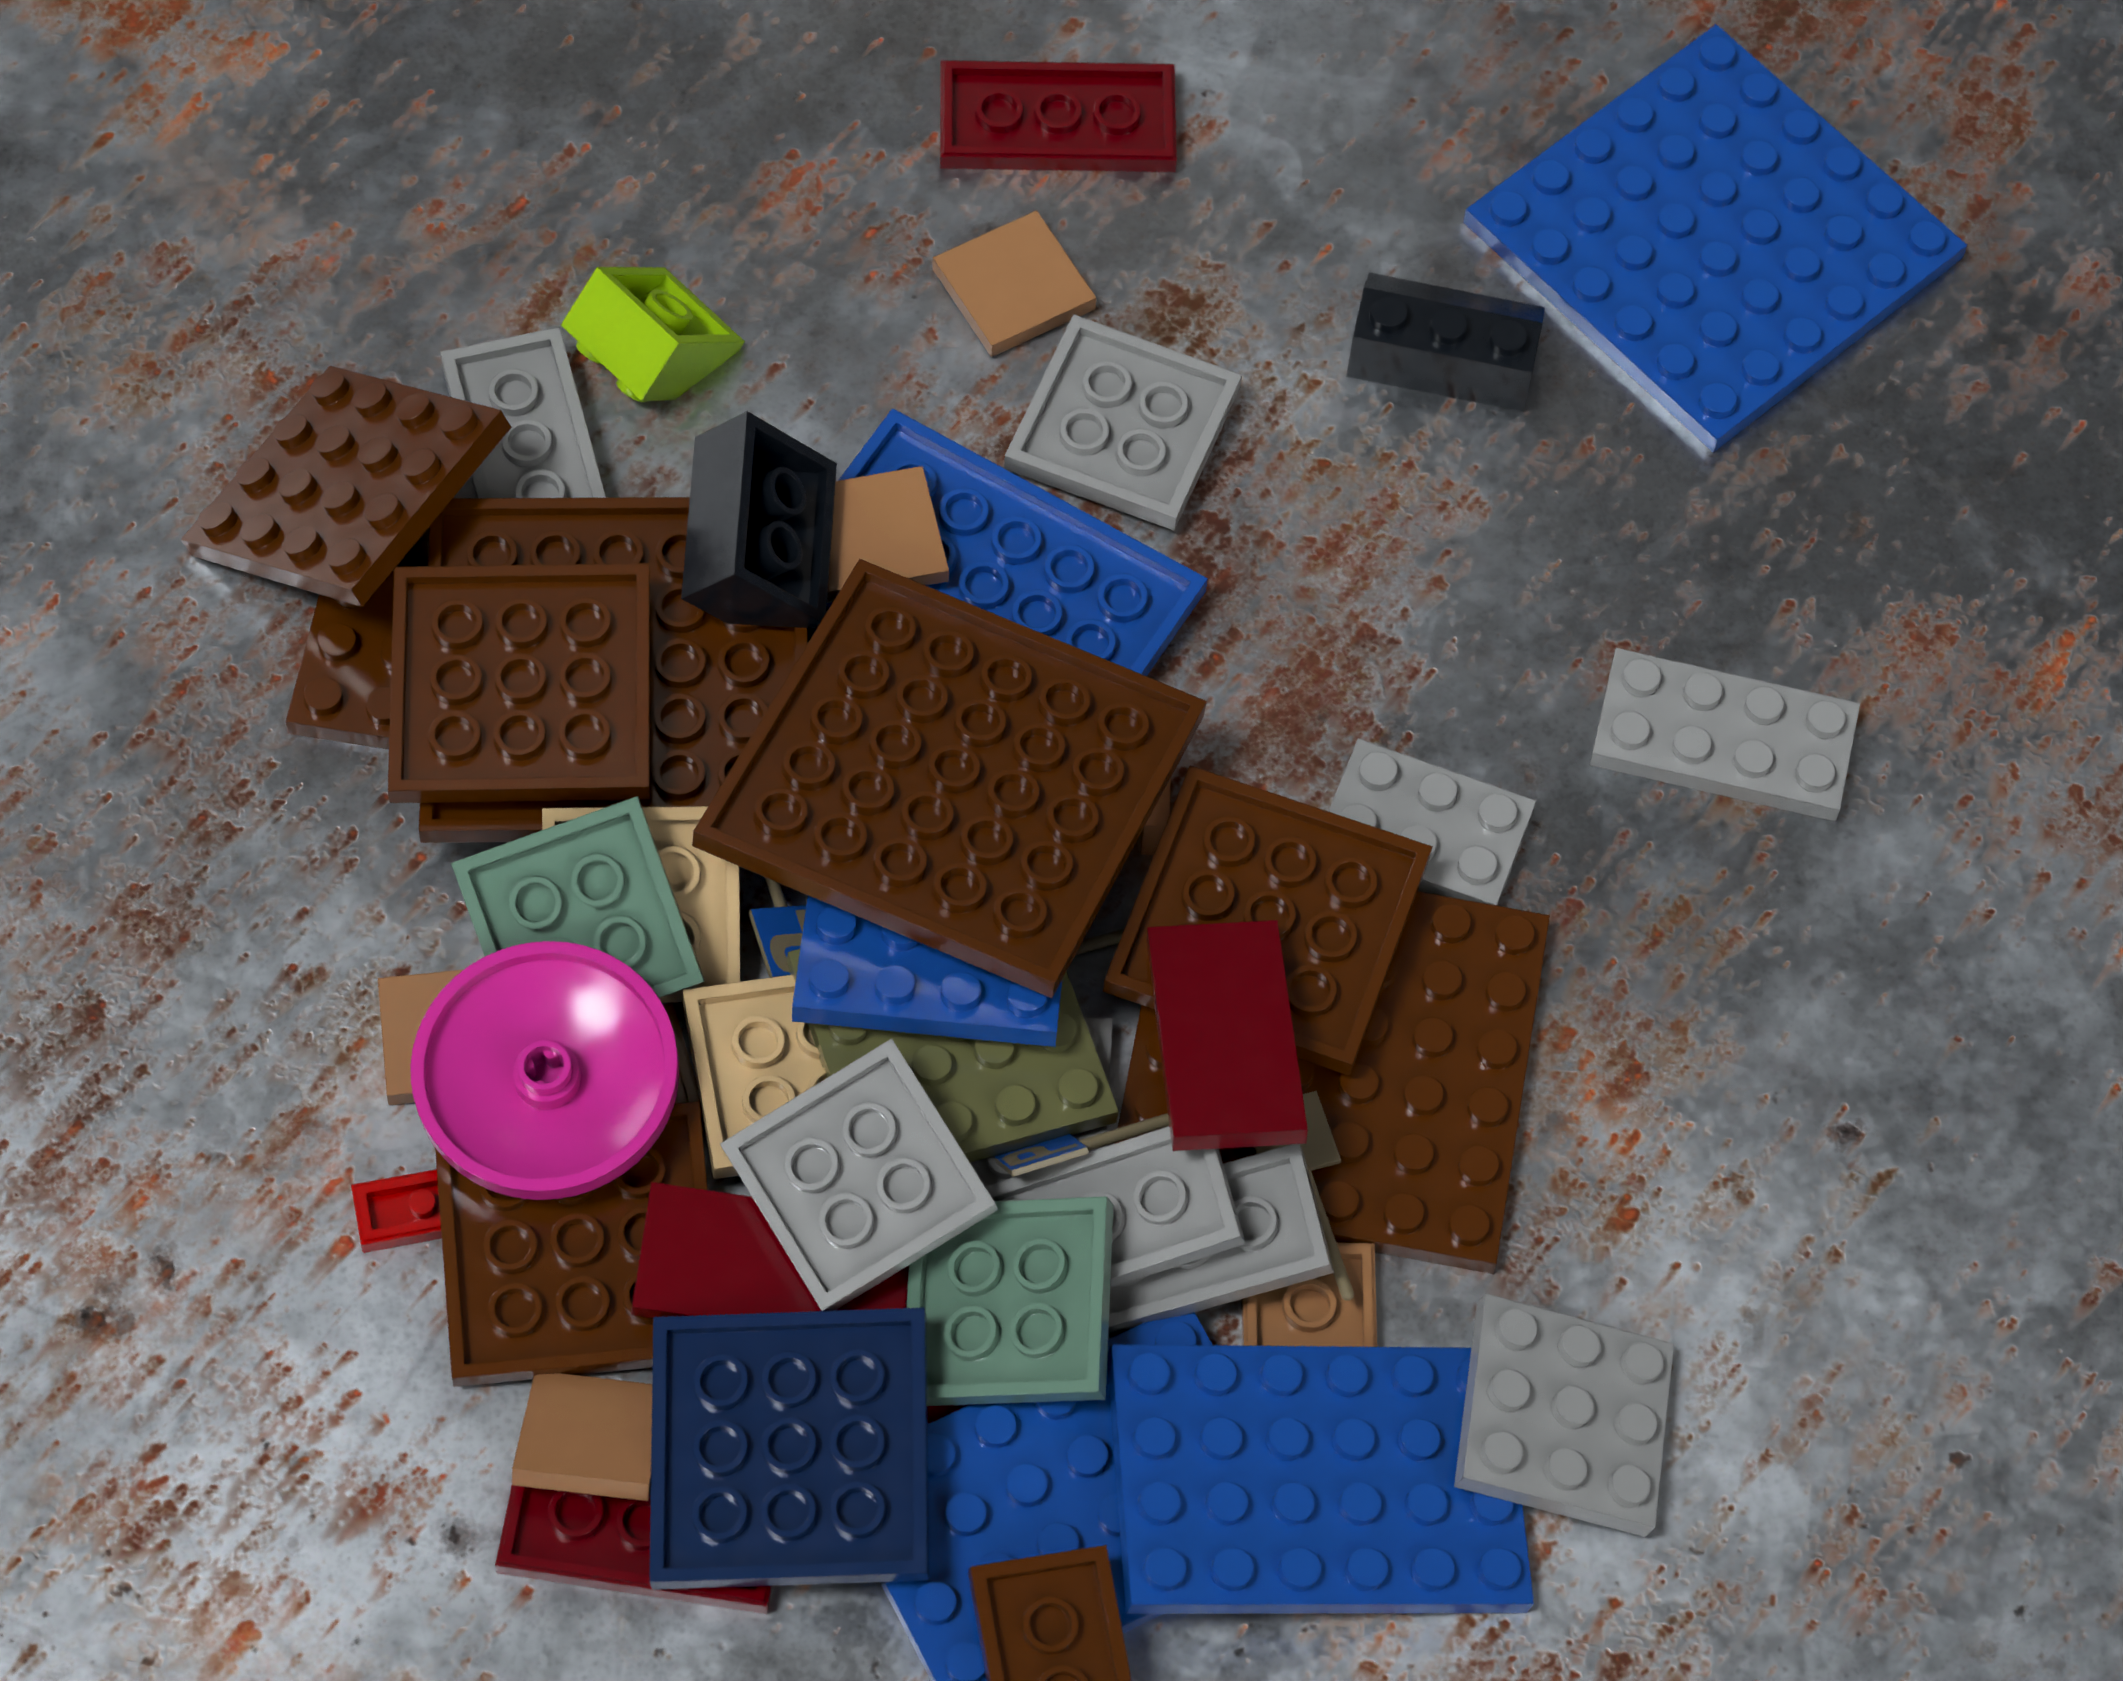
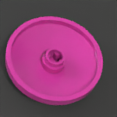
[410,941,679,1200]

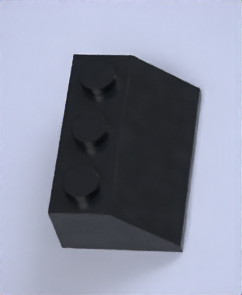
[1346,272,1545,412]
[681,411,837,629]

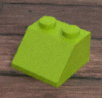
[561,267,745,402]

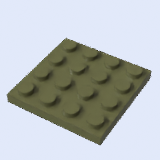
[787,949,1119,1163]

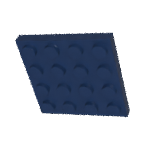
[649,1307,929,1590]

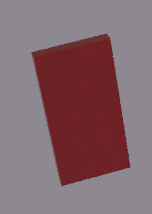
[940,60,1177,172]
[1147,920,1308,1151]
[631,1182,909,1318]
[495,1485,772,1614]

